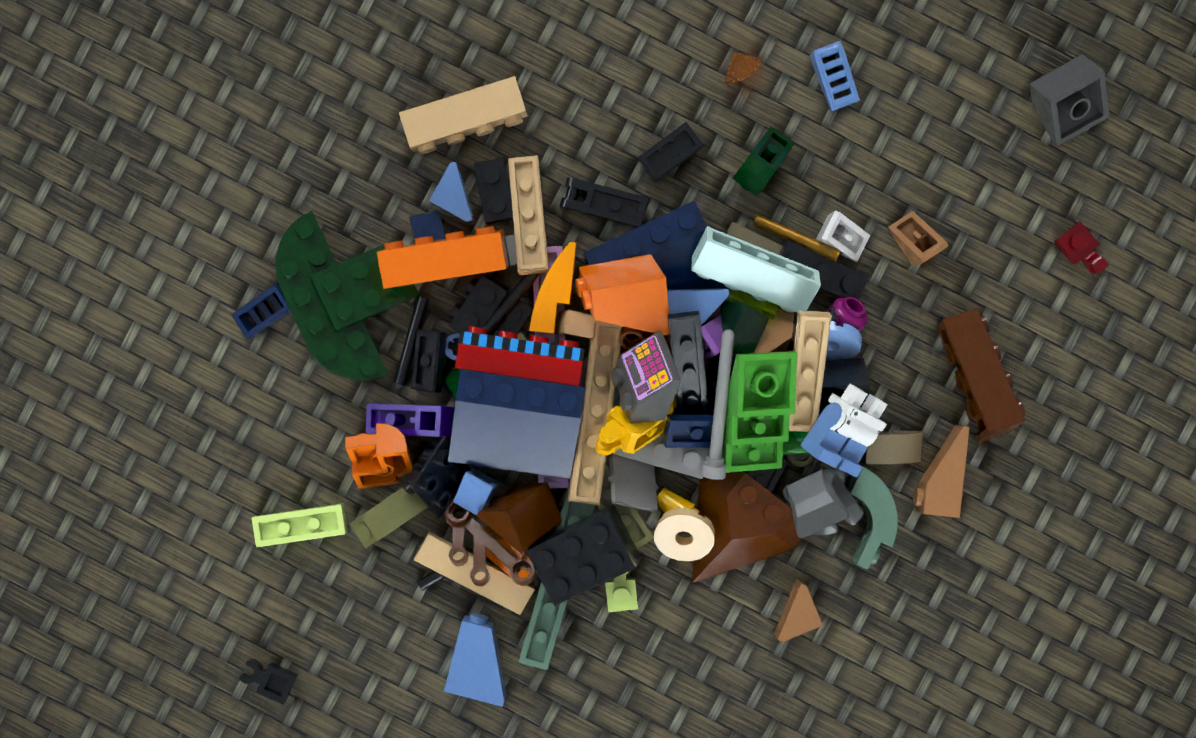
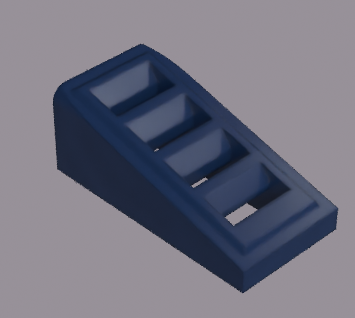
[231,282,291,340]

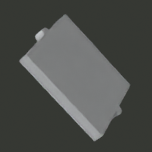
[608,454,658,512]

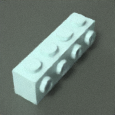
[691,226,821,313]

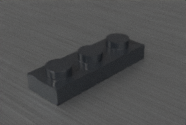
[779,240,868,300]

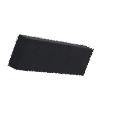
[667,311,709,415]

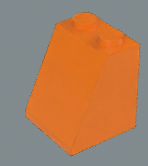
[575,254,669,336]

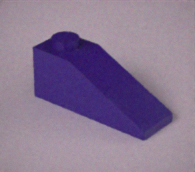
[365,403,455,437]

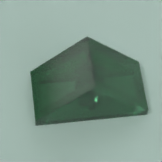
[720,300,770,354]

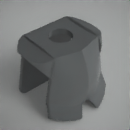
[783,469,864,538]

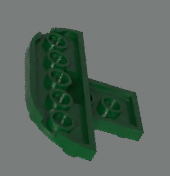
[275,211,419,382]

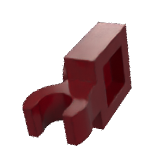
[1054,221,1109,275]

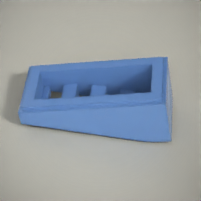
[809,41,860,112]

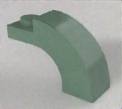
[847,466,898,570]

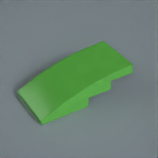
[721,351,797,473]

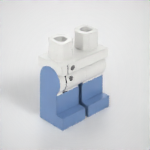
[800,383,888,477]

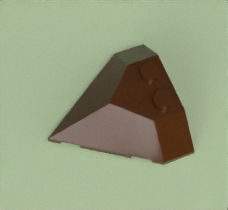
[692,471,803,583]

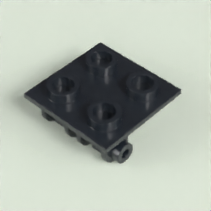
[403,436,471,518]

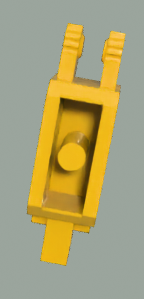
[595,396,676,456]

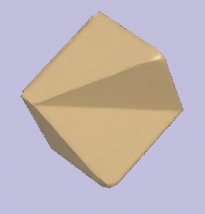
[555,310,596,338]

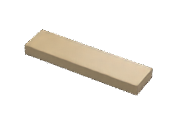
[508,155,549,275]
[789,310,832,432]
[414,532,535,615]

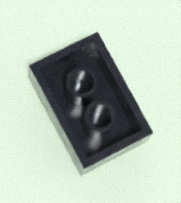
[526,504,641,606]

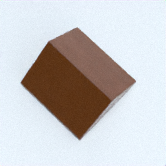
[477,482,562,554]

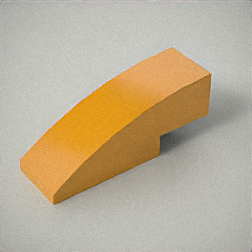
[529,242,577,334]

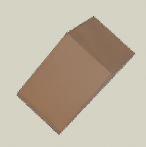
[888,211,948,266]
[774,579,823,642]

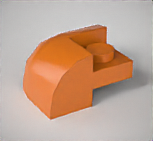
[345,423,412,489]

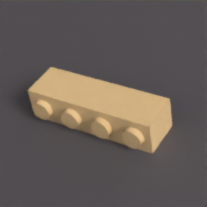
[399,76,528,154]

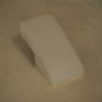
[863,430,923,464]

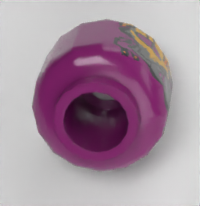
[826,297,868,332]

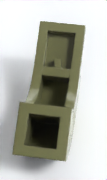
[349,487,428,549]

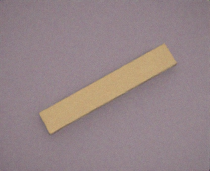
[568,320,623,505]

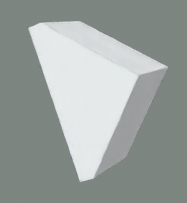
[816,211,870,262]

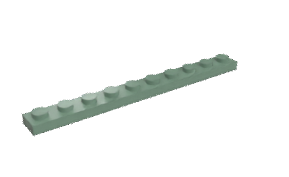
[518,387,621,670]

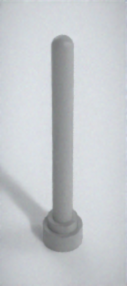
[701,330,735,479]

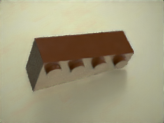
[937,308,1026,444]

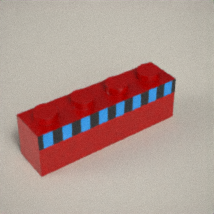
[455,326,585,386]

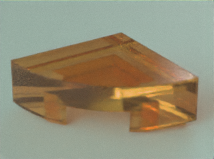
[725,51,762,84]

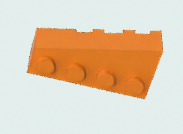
[377,226,510,289]

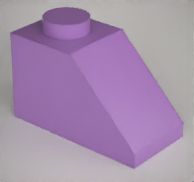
[701,313,740,360]

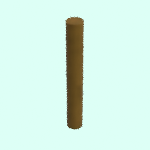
[753,214,841,262]

